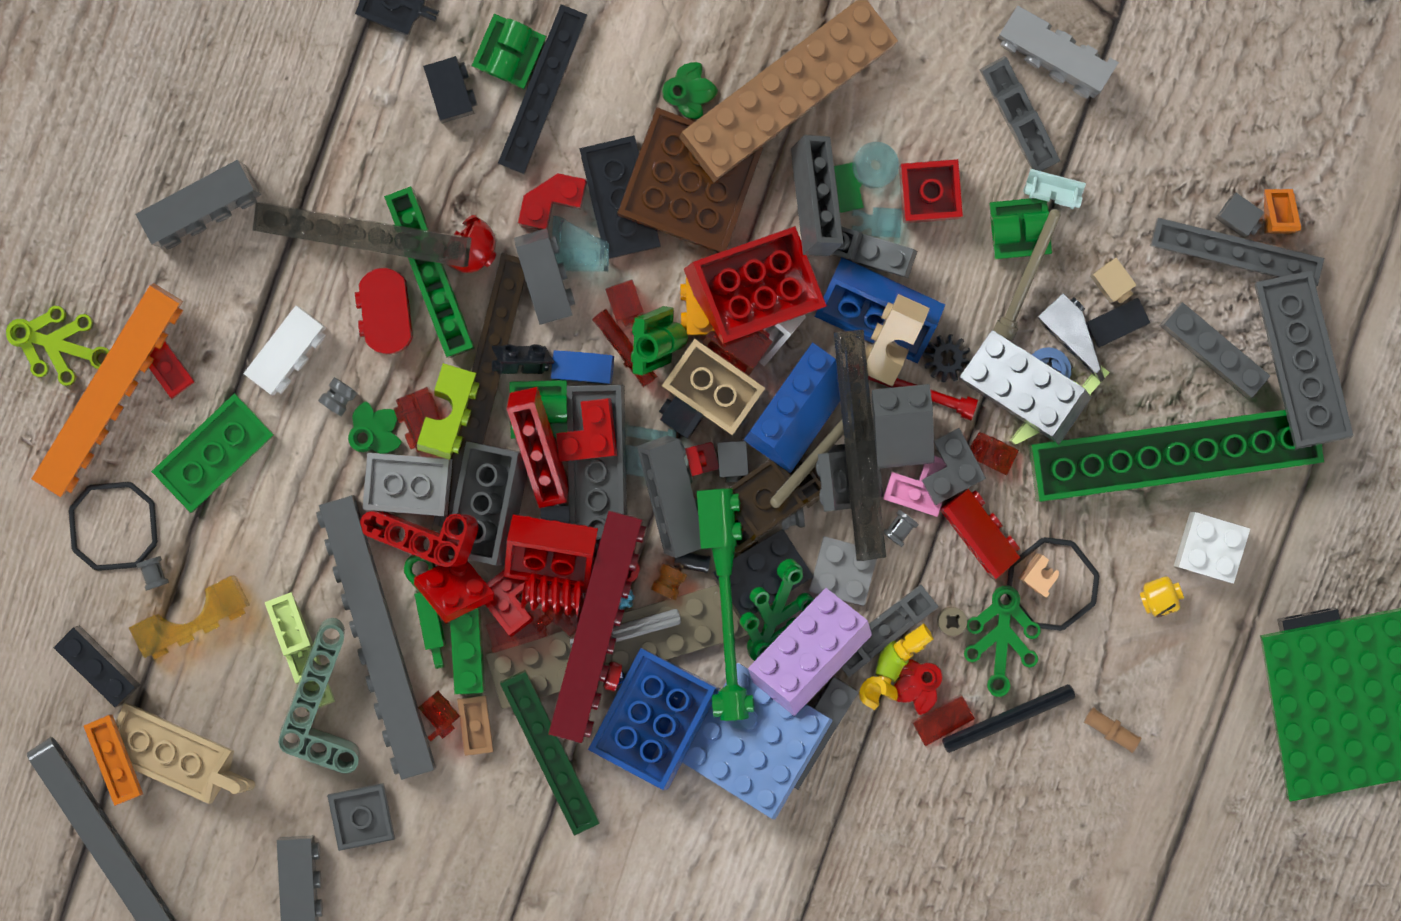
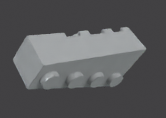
[997,6,1119,99]

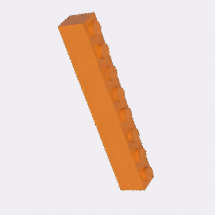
[31,283,184,497]

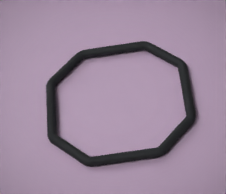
[68,482,158,571]
[1007,537,1100,631]

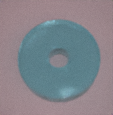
[852,142,899,189]

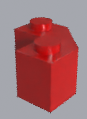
[518,173,587,230]

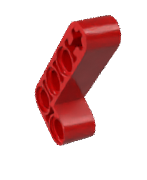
[360,511,478,567]

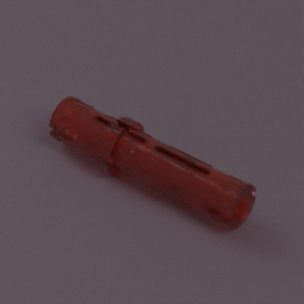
[592,309,658,388]

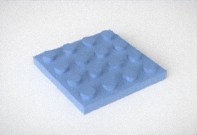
[682,663,833,820]

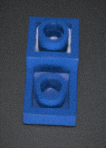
[551,350,615,384]

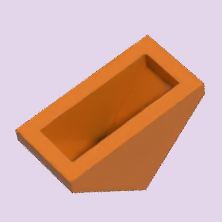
[1264,189,1301,234]

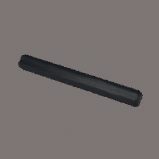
[942,684,1076,753]

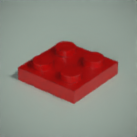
[414,558,494,623]

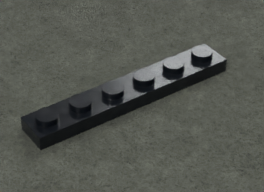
[498,4,588,175]

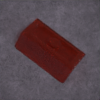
[911,694,975,746]

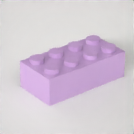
[748,588,872,716]

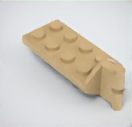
[116,703,255,804]

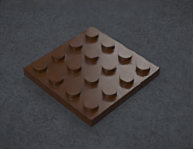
[617,107,763,253]

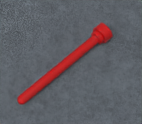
[845,362,978,421]

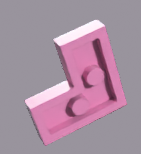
[883,456,946,517]

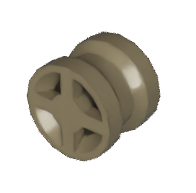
[937,606,967,636]

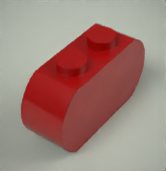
[355,268,413,355]

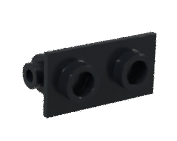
[492,344,554,374]

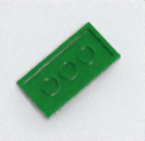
[151,393,275,513]

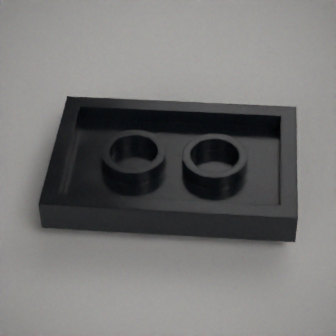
[711,529,814,620]

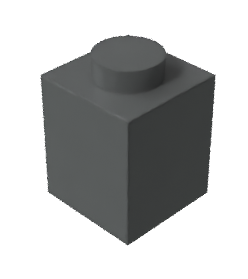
[1216,193,1264,238]
[717,441,748,482]

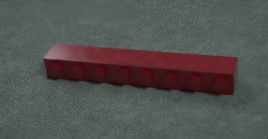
[549,510,647,743]

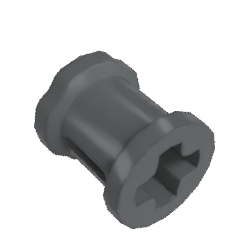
[882,510,919,547]
[136,556,169,591]

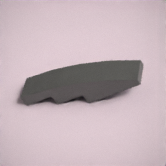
[979,56,1060,171]

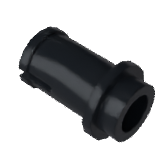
[674,553,711,574]

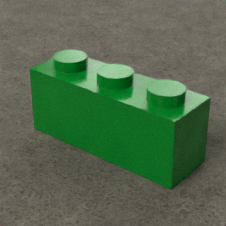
[450,607,485,694]

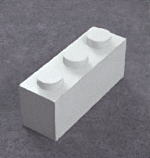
[243,306,326,395]

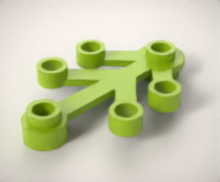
[6,306,110,386]

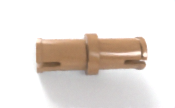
[1083,707,1142,753]

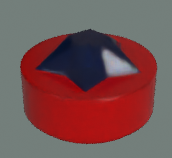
[603,661,624,691]

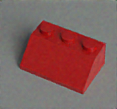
[940,489,1020,579]
[504,514,598,590]

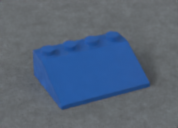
[588,648,721,790]

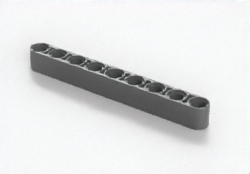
[27,737,177,921]

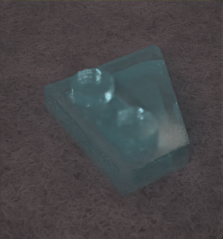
[552,216,609,272]

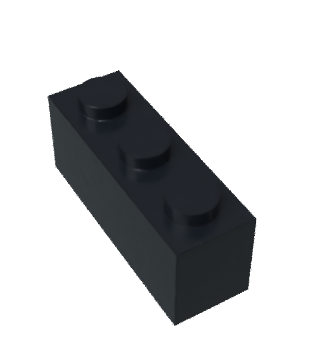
[53,625,141,708]

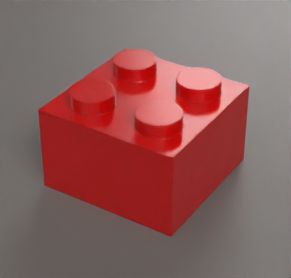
[899,159,963,224]

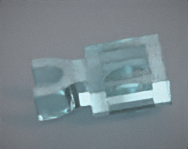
[851,207,902,238]

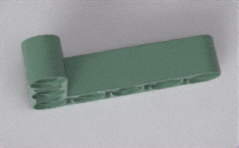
[278,618,359,773]

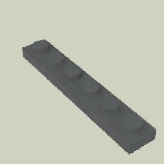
[1150,218,1325,286]

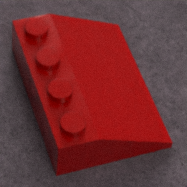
[684,226,826,344]

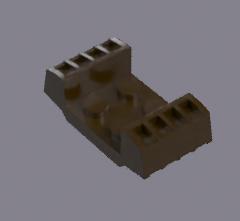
[729,457,822,554]

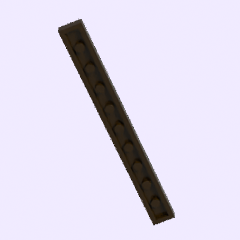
[432,253,525,532]

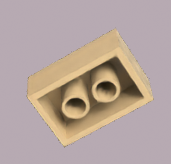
[662,339,765,435]

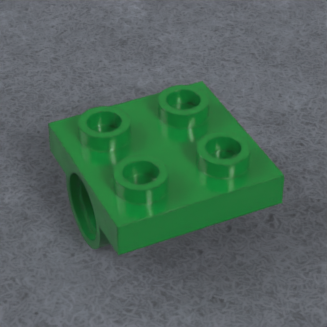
[471,14,547,89]
[989,198,1052,260]
[631,306,688,375]
[509,380,568,439]

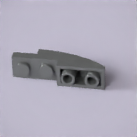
[801,226,918,279]

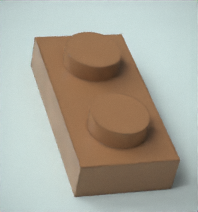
[457,695,494,756]

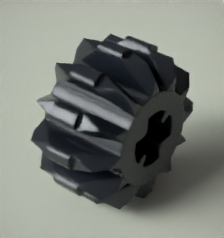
[923,334,971,383]

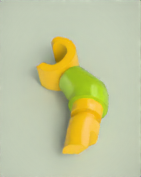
[859,624,934,710]

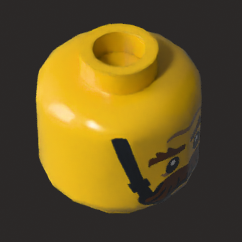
[1140,576,1184,618]

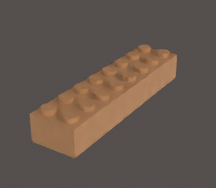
[679,0,898,182]

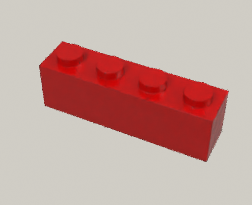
[506,387,569,508]

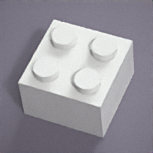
[1174,512,1250,584]

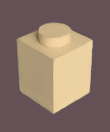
[1090,258,1136,304]

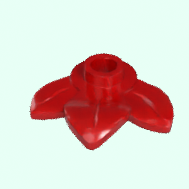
[894,659,943,715]

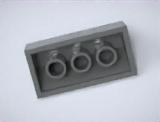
[448,441,527,566]

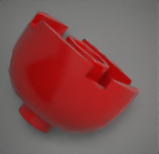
[443,215,497,273]

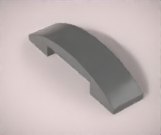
[841,584,939,677]

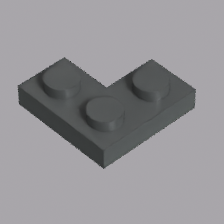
[921,428,986,505]

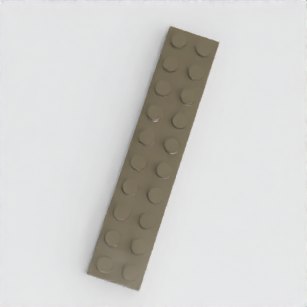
[485,585,765,709]

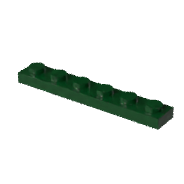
[500,670,600,836]

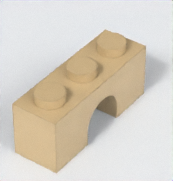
[861,294,930,386]

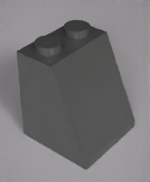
[871,384,934,469]

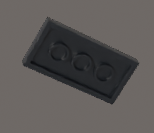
[579,135,661,260]

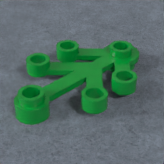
[740,559,814,661]
[964,585,1041,697]

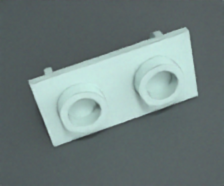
[1023,169,1086,209]

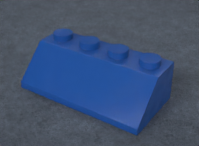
[814,257,945,364]
[744,342,853,473]

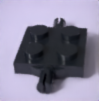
[355,0,440,36]

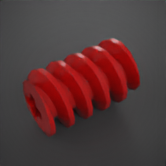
[521,573,583,617]

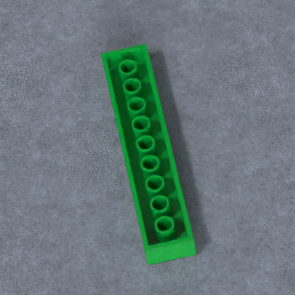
[1028,410,1324,502]

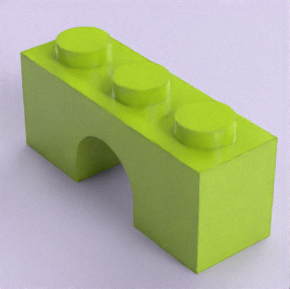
[417,363,480,460]

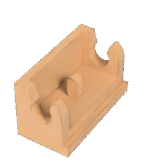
[1018,553,1059,598]

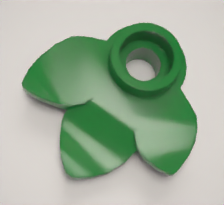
[662,62,718,119]
[348,401,402,454]

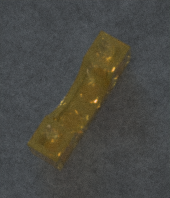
[129,575,250,660]

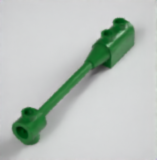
[697,488,755,721]

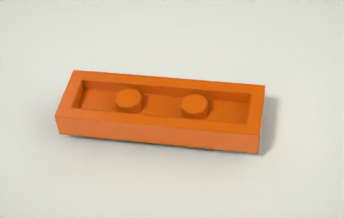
[83,715,143,806]

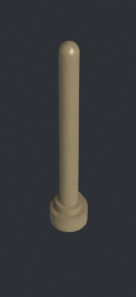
[993,209,1061,340]
[770,401,867,508]

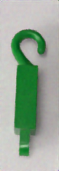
[403,554,446,669]

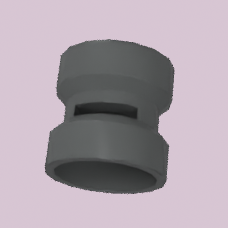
[318,377,357,417]

